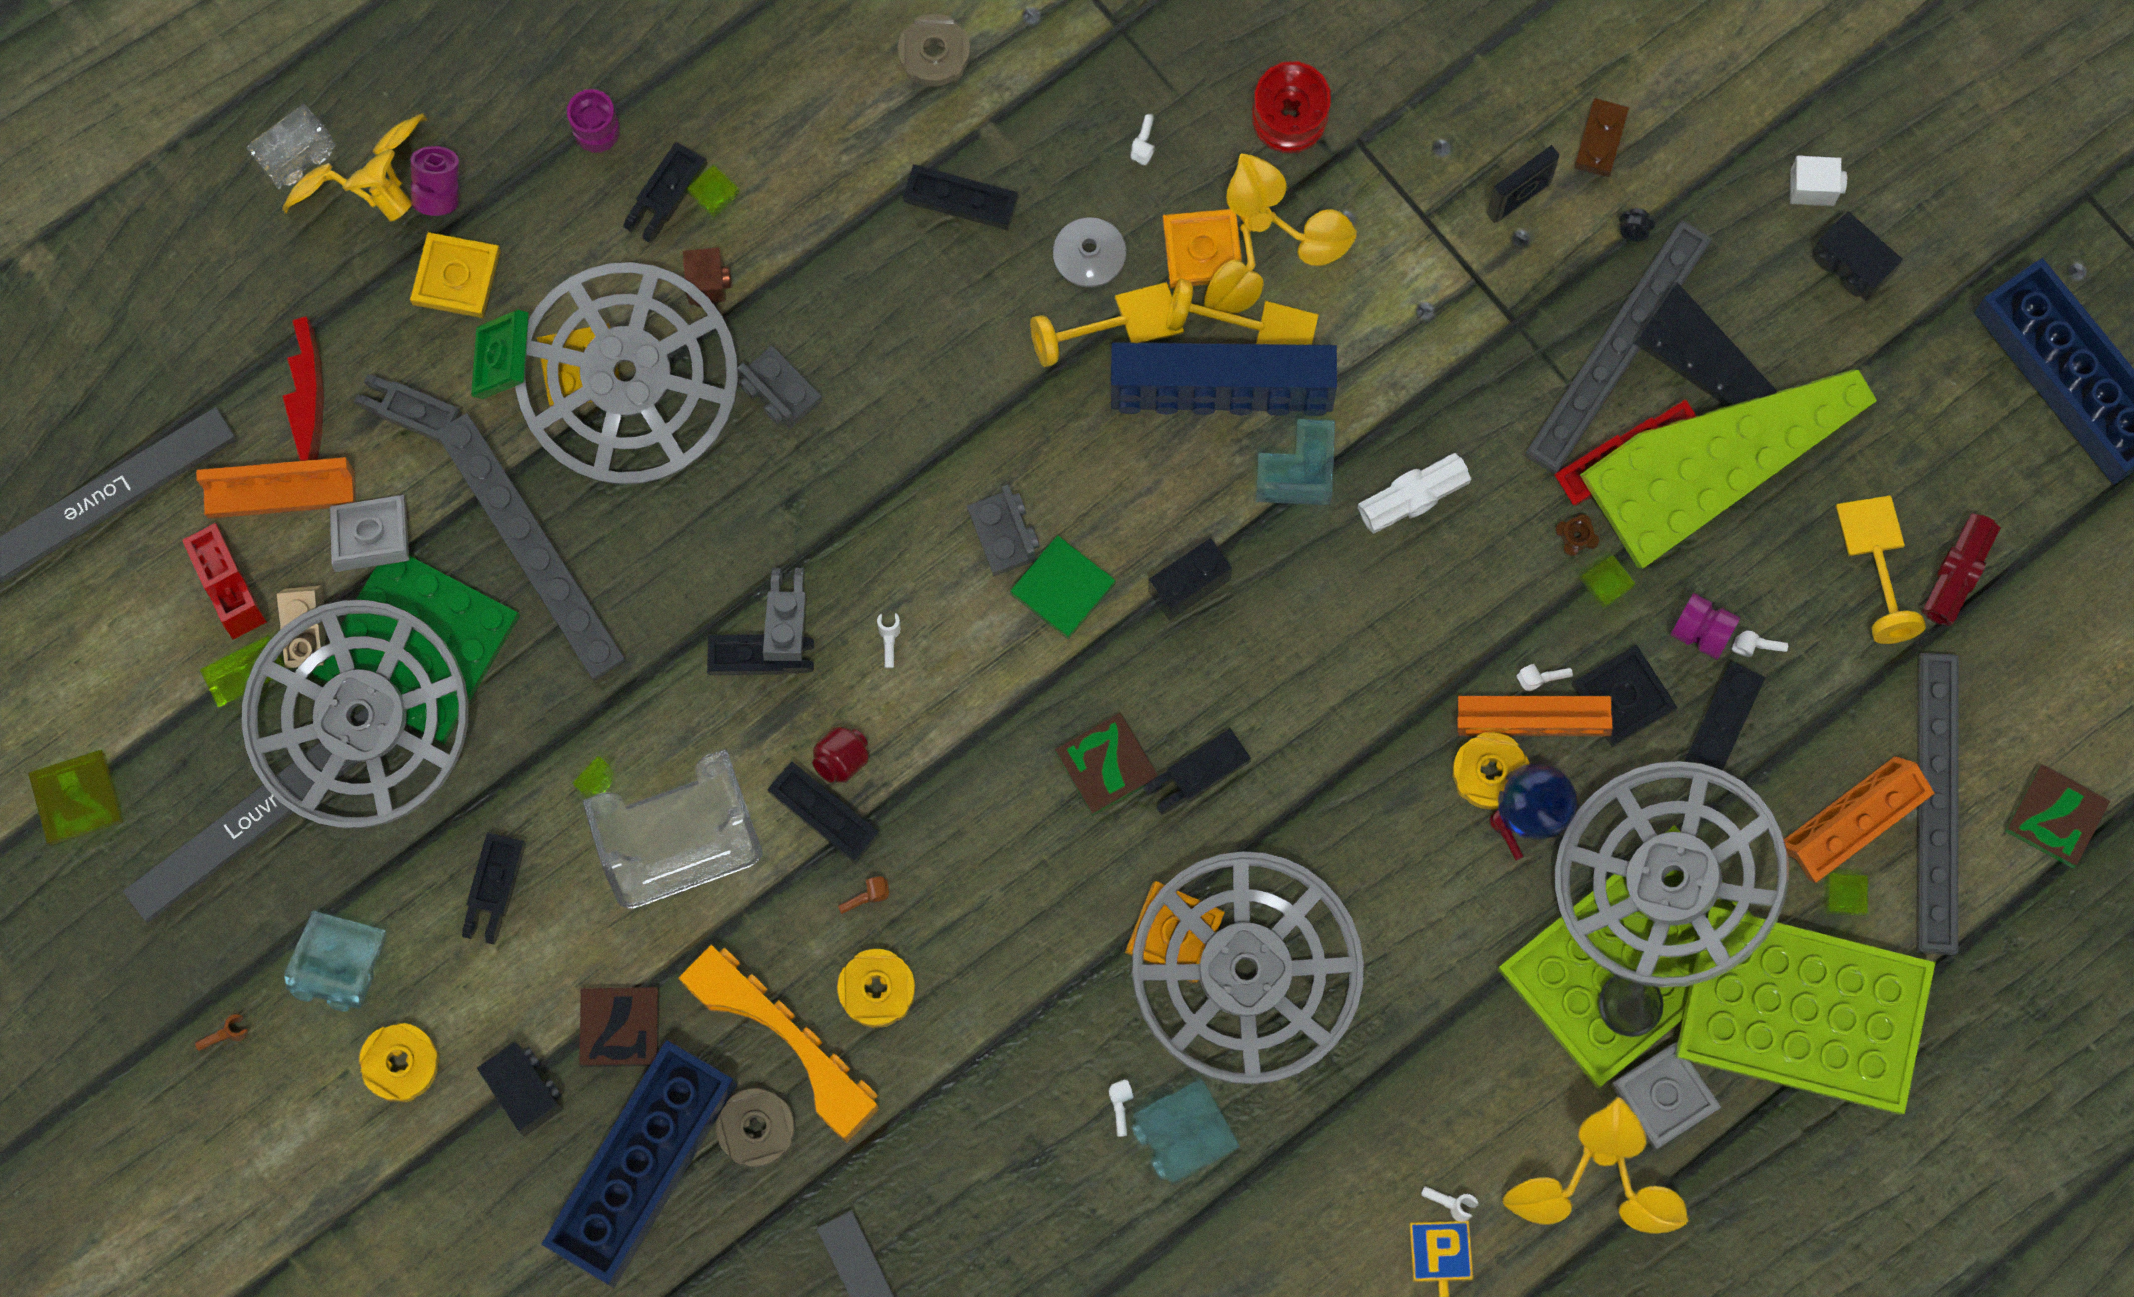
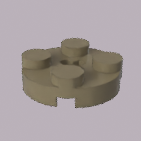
[898,14,971,86]
[716,1088,795,1168]

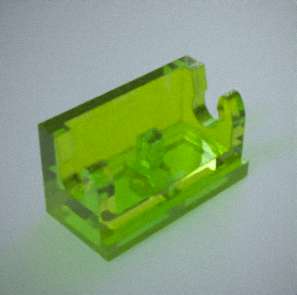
[200,636,288,707]

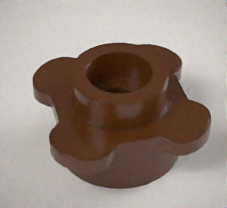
[1556,514,1599,556]

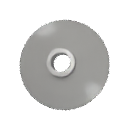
[1053,218,1126,288]

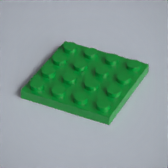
[312,556,520,745]

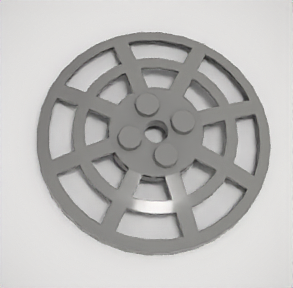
[515,262,738,485]
[242,600,468,828]
[1555,761,1789,987]
[1132,852,1364,1085]

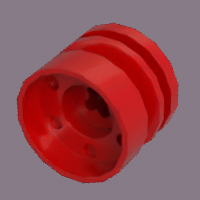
[1252,61,1331,154]

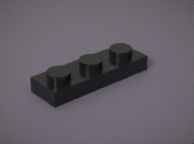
[903,164,1018,230]
[1684,661,1766,770]
[767,761,880,864]

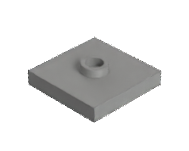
[330,495,409,572]
[1611,1042,1721,1150]

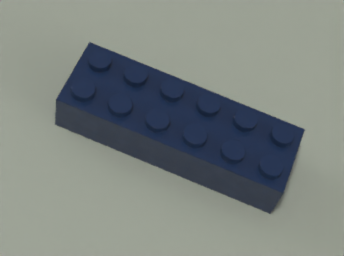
[1974,257,2134,485]
[1111,343,1337,416]
[541,1040,737,1288]

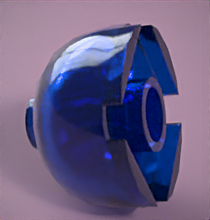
[1498,763,1578,840]

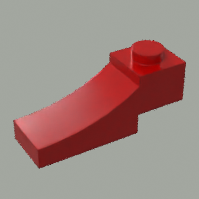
[182,523,267,640]

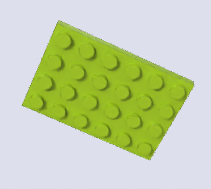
[1498,825,1753,1089]
[1675,906,1935,1115]

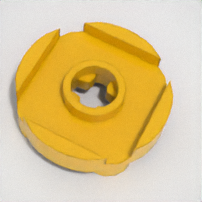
[1453,732,1530,810]
[837,949,915,1028]
[359,1023,439,1102]

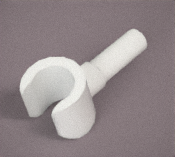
[1130,114,1155,166]
[877,613,901,668]
[1732,631,1788,657]
[1517,664,1573,691]
[1109,1080,1134,1136]
[1421,1186,1478,1222]

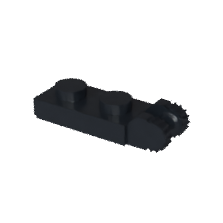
[623,142,708,243]
[707,634,814,675]
[1143,728,1251,815]
[462,832,526,945]

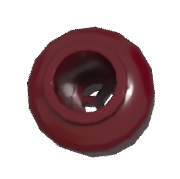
[812,727,869,783]

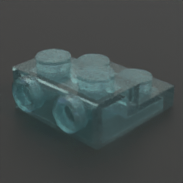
[284,911,387,1012]
[1131,1079,1240,1186]

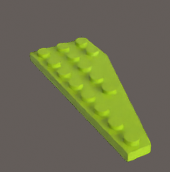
[1580,370,1877,569]

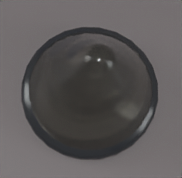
[1598,975,1664,1037]

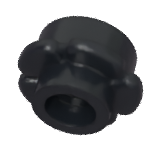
[1619,208,1655,242]

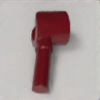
[1490,806,1524,861]

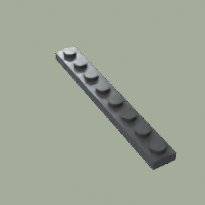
[435,413,626,681]

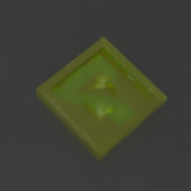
[28,750,124,846]

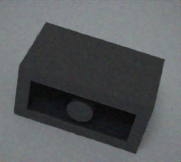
[1812,211,1903,302]
[1148,538,1232,621]
[477,1041,563,1137]

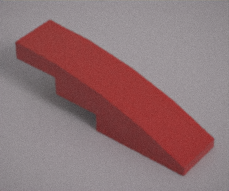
[282,316,324,461]
[1554,399,1697,507]

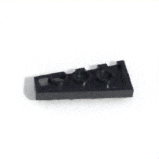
[1634,282,1778,407]

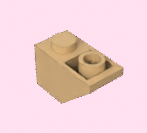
[277,585,326,668]

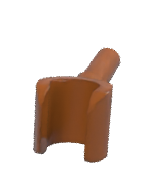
[838,876,889,914]
[195,1014,248,1051]

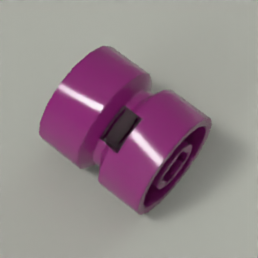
[567,89,620,152]
[411,146,459,216]
[1670,592,1741,660]

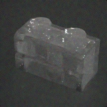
[246,104,336,189]

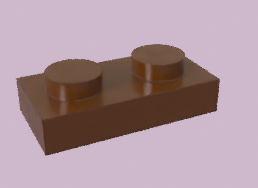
[1574,98,1629,178]

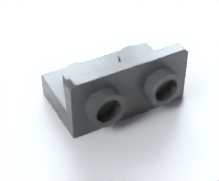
[737,345,822,429]
[967,485,1039,577]

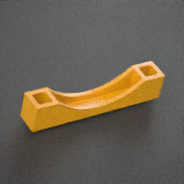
[679,945,879,1143]

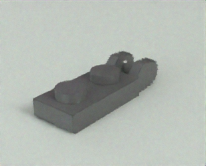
[354,374,462,444]
[763,568,806,661]

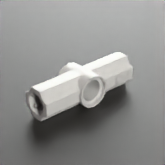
[1357,453,1471,534]

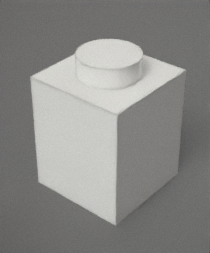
[1790,156,1847,206]

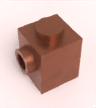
[683,247,732,308]

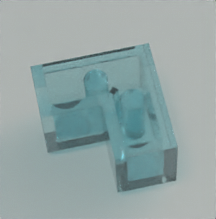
[1255,419,1335,505]

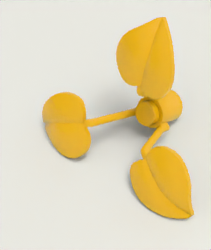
[283,114,427,222]
[1204,154,1357,314]
[1502,1097,1689,1233]

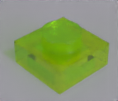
[687,165,740,218]
[1581,555,1635,609]
[572,756,614,801]
[1826,873,1868,916]

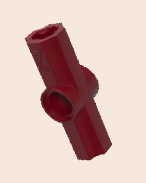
[1921,513,2001,626]

